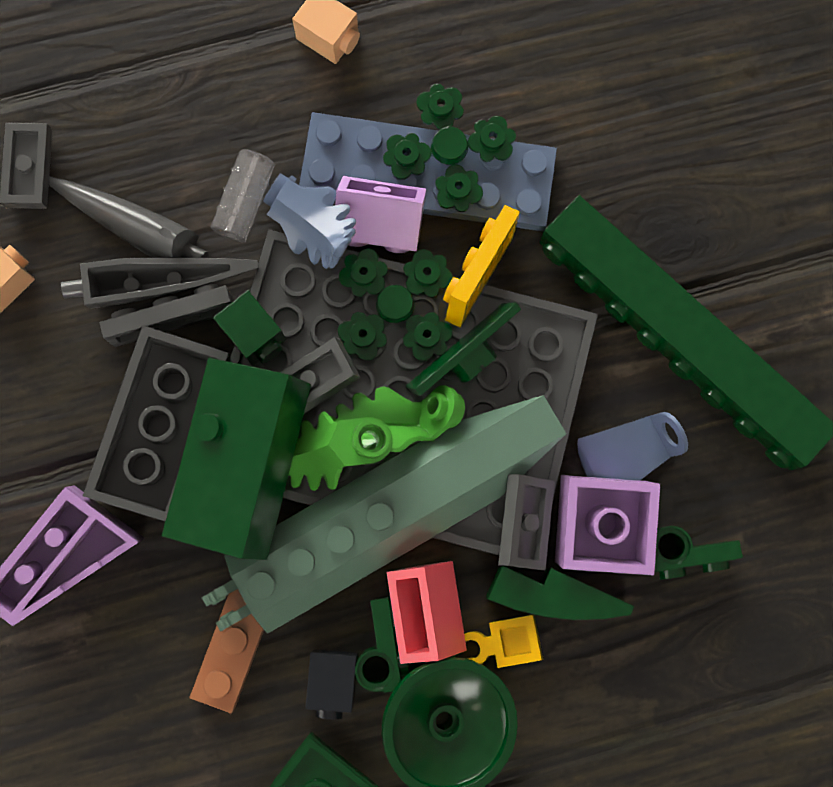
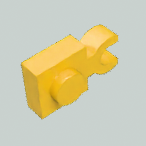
[464,614,543,668]

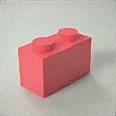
[387,561,467,664]

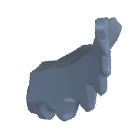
[263,173,356,269]

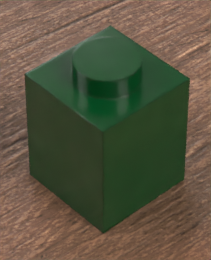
[213,290,286,366]

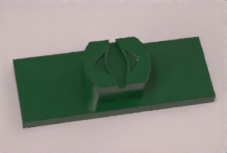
[406,302,521,396]

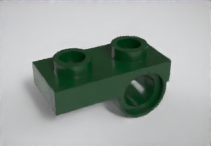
[654,526,743,580]
[355,597,409,693]

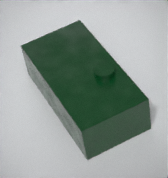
[162,357,311,560]

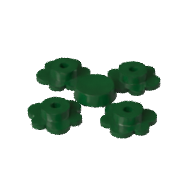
[383,84,516,212]
[338,249,452,361]

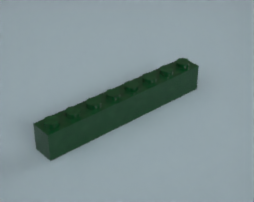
[539,195,833,470]

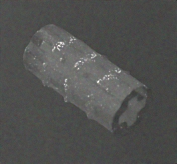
[210,149,275,243]

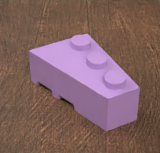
[0,485,144,626]

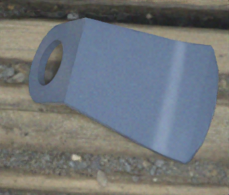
[577,412,688,481]

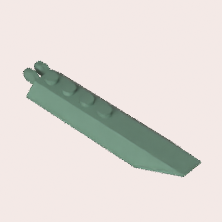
[202,395,567,634]

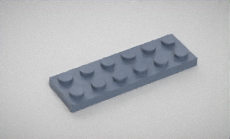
[299,112,557,232]

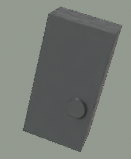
[83,325,230,521]

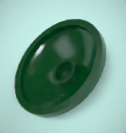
[382,657,518,787]

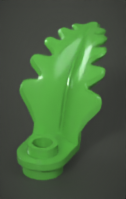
[329,385,465,453]
[288,411,393,491]

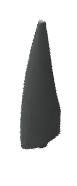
[49,176,208,258]
[61,258,259,309]

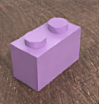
[335,176,426,253]

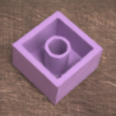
[555,475,660,575]

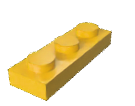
[443,205,520,328]

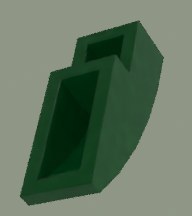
[485,566,634,620]

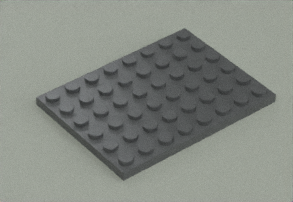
[229,229,598,556]

